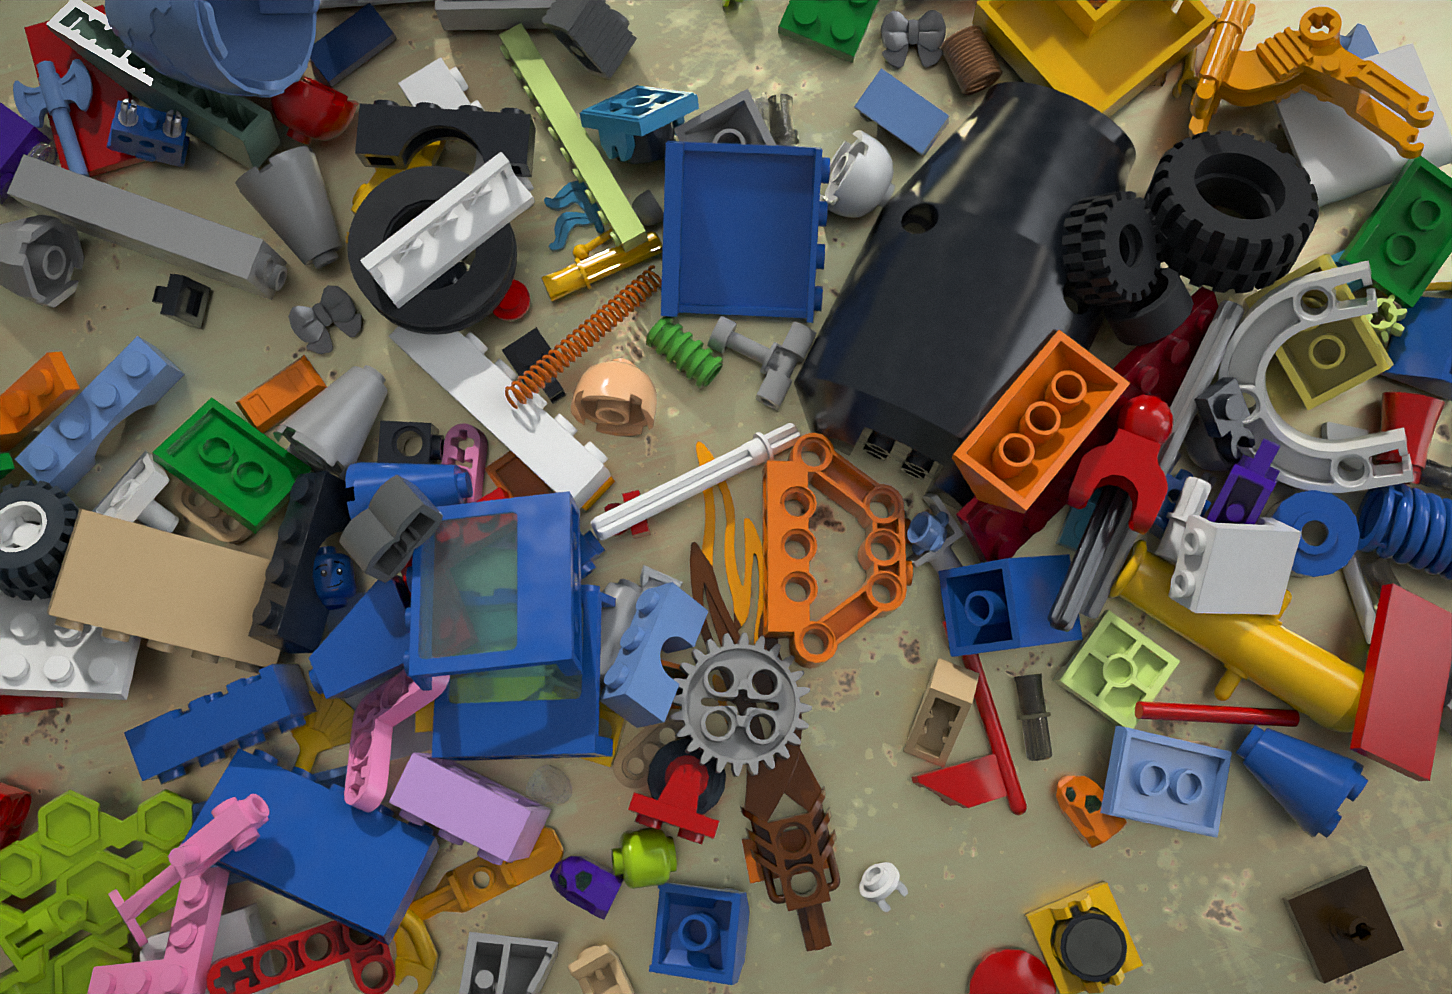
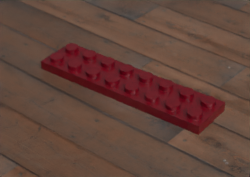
[956,286,1219,563]

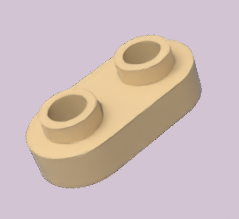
[173,481,252,544]
[613,715,689,789]

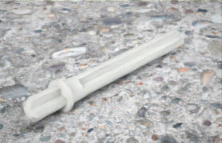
[591,423,801,540]

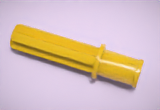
[541,231,663,302]

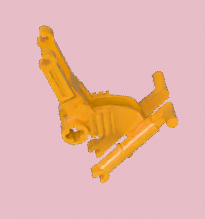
[1188,0,1434,159]

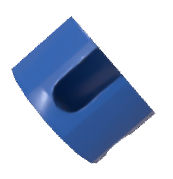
[1265,490,1360,578]

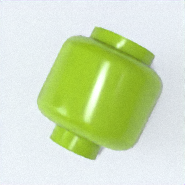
[611,828,677,889]

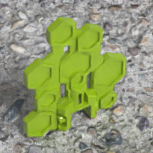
[0,789,194,994]

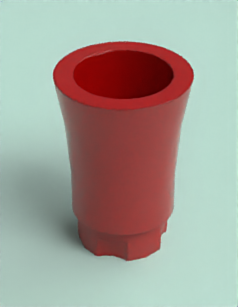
[1375,392,1445,486]

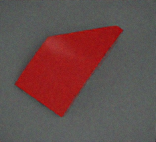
[912,753,1008,808]

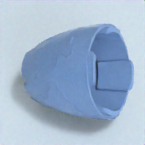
[105,0,320,97]

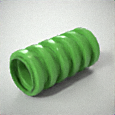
[646,316,723,388]

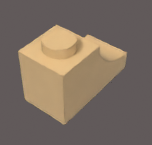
[903,658,979,767]

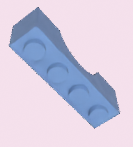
[15,336,185,494]

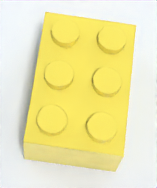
[1244,254,1394,410]

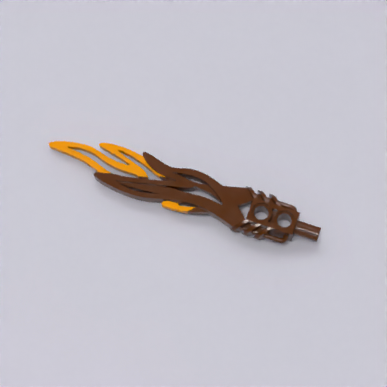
[690,441,840,952]

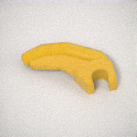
[393,908,439,994]

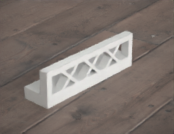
[360,152,535,309]

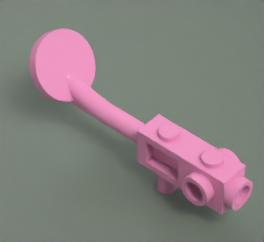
[108,794,270,947]

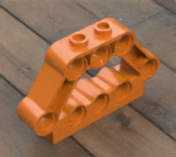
[762,433,913,669]

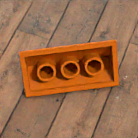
[952,330,1130,514]

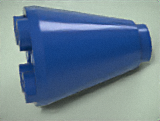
[1236,725,1368,838]

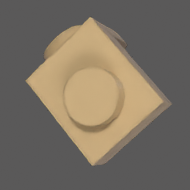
[568,945,635,994]

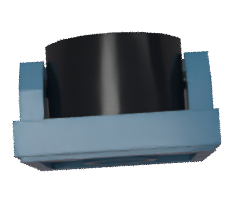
[579,85,699,164]

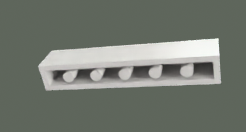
[389,326,611,509]

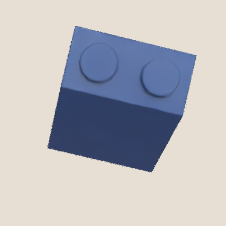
[938,554,1083,657]
[309,575,434,699]

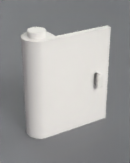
[1272,43,1452,207]

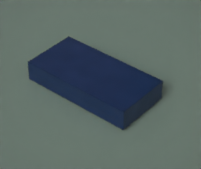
[310,3,397,87]

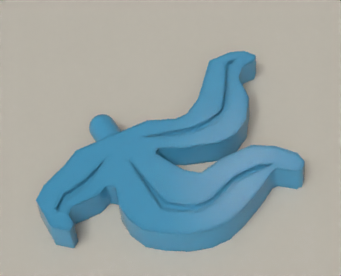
[544,181,604,252]

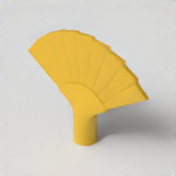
[290,691,355,772]

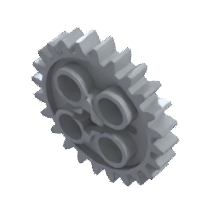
[669,632,812,777]

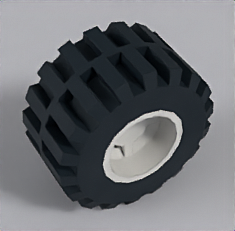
[0,480,79,601]

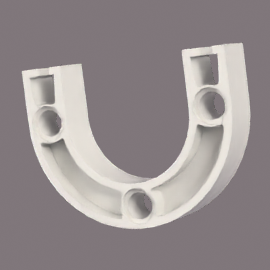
[1218,260,1414,493]

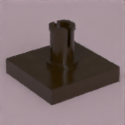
[1282,865,1404,984]

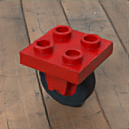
[628,738,726,845]

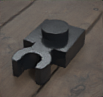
[1194,377,1255,459]

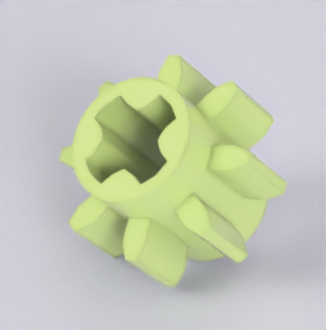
[1365,295,1407,347]

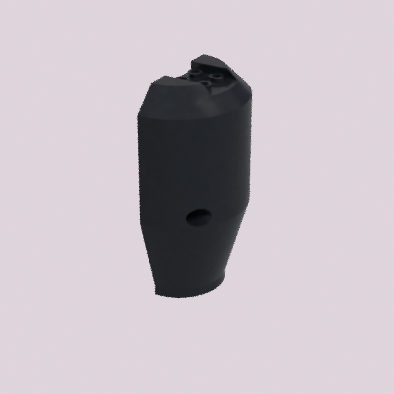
[794,82,1136,511]

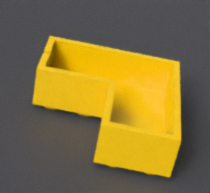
[972,0,1217,118]

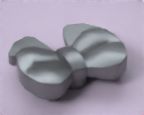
[881,10,946,68]
[288,285,362,354]

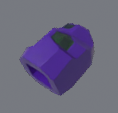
[550,856,624,920]

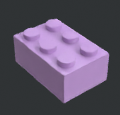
[389,753,552,865]

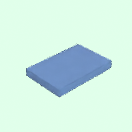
[1100,726,1232,838]

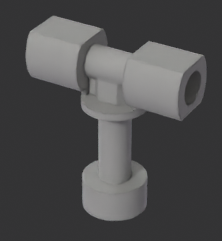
[707,316,816,410]

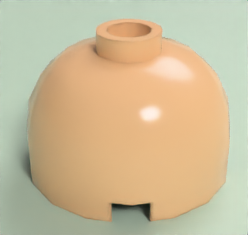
[571,358,657,436]

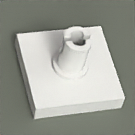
[92,450,179,533]

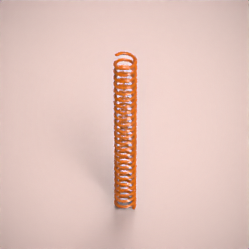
[505,265,662,409]

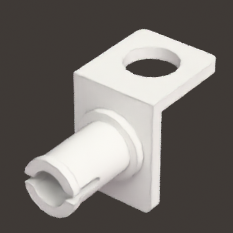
[906,493,964,575]

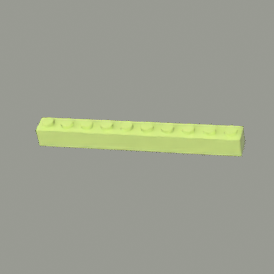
[499,23,648,253]

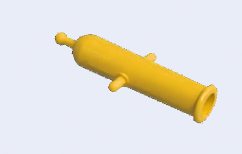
[1108,540,1364,733]

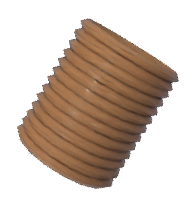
[941,25,1003,95]

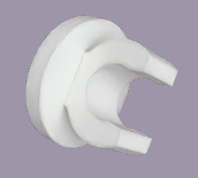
[859,862,908,912]

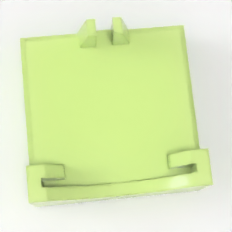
[1052,610,1180,729]

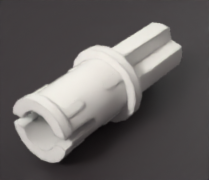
[1155,477,1211,563]

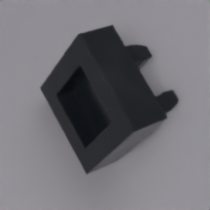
[152,274,211,328]

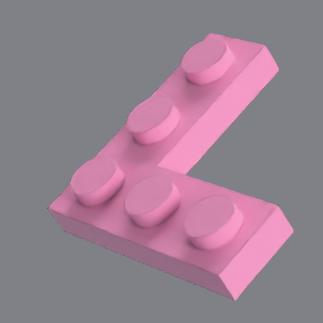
[87,867,230,994]

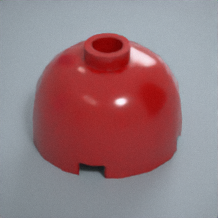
[271,76,359,145]

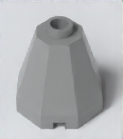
[0,215,84,308]

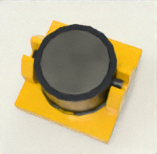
[1025,881,1143,994]

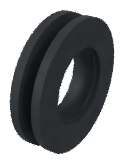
[347,166,517,335]

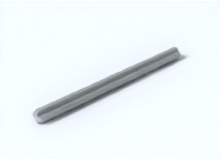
[1079,300,1244,619]

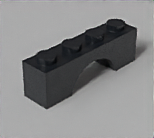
[355,100,536,178]
[248,471,355,654]

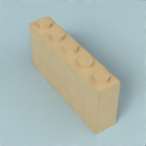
[47,508,281,674]

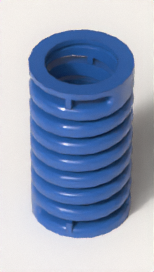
[1356,483,1452,581]

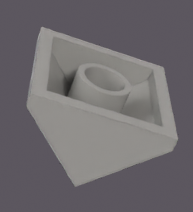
[674,88,776,145]

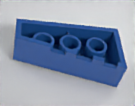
[124,664,317,785]

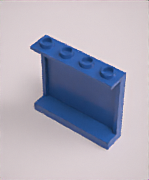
[661,141,830,323]

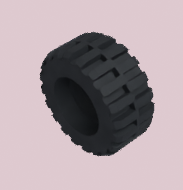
[1144,130,1319,293]

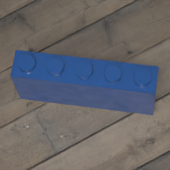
[182,748,439,945]

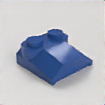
[649,882,750,985]

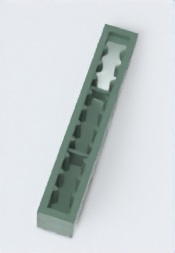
[46,0,281,169]

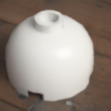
[820,130,895,217]

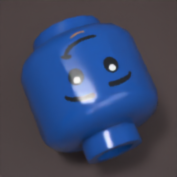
[313,546,357,611]

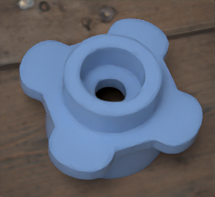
[907,511,949,555]

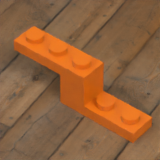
[0,351,80,452]

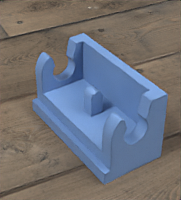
[854,68,949,156]

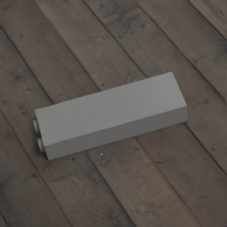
[7,154,287,300]

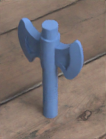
[13,59,93,177]

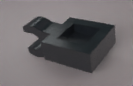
[502,327,566,404]

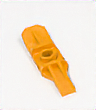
[409,826,564,921]

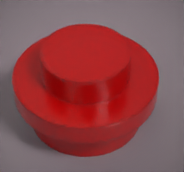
[492,279,531,321]

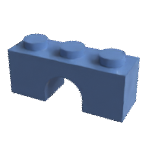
[599,582,708,728]

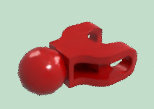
[1066,395,1174,535]

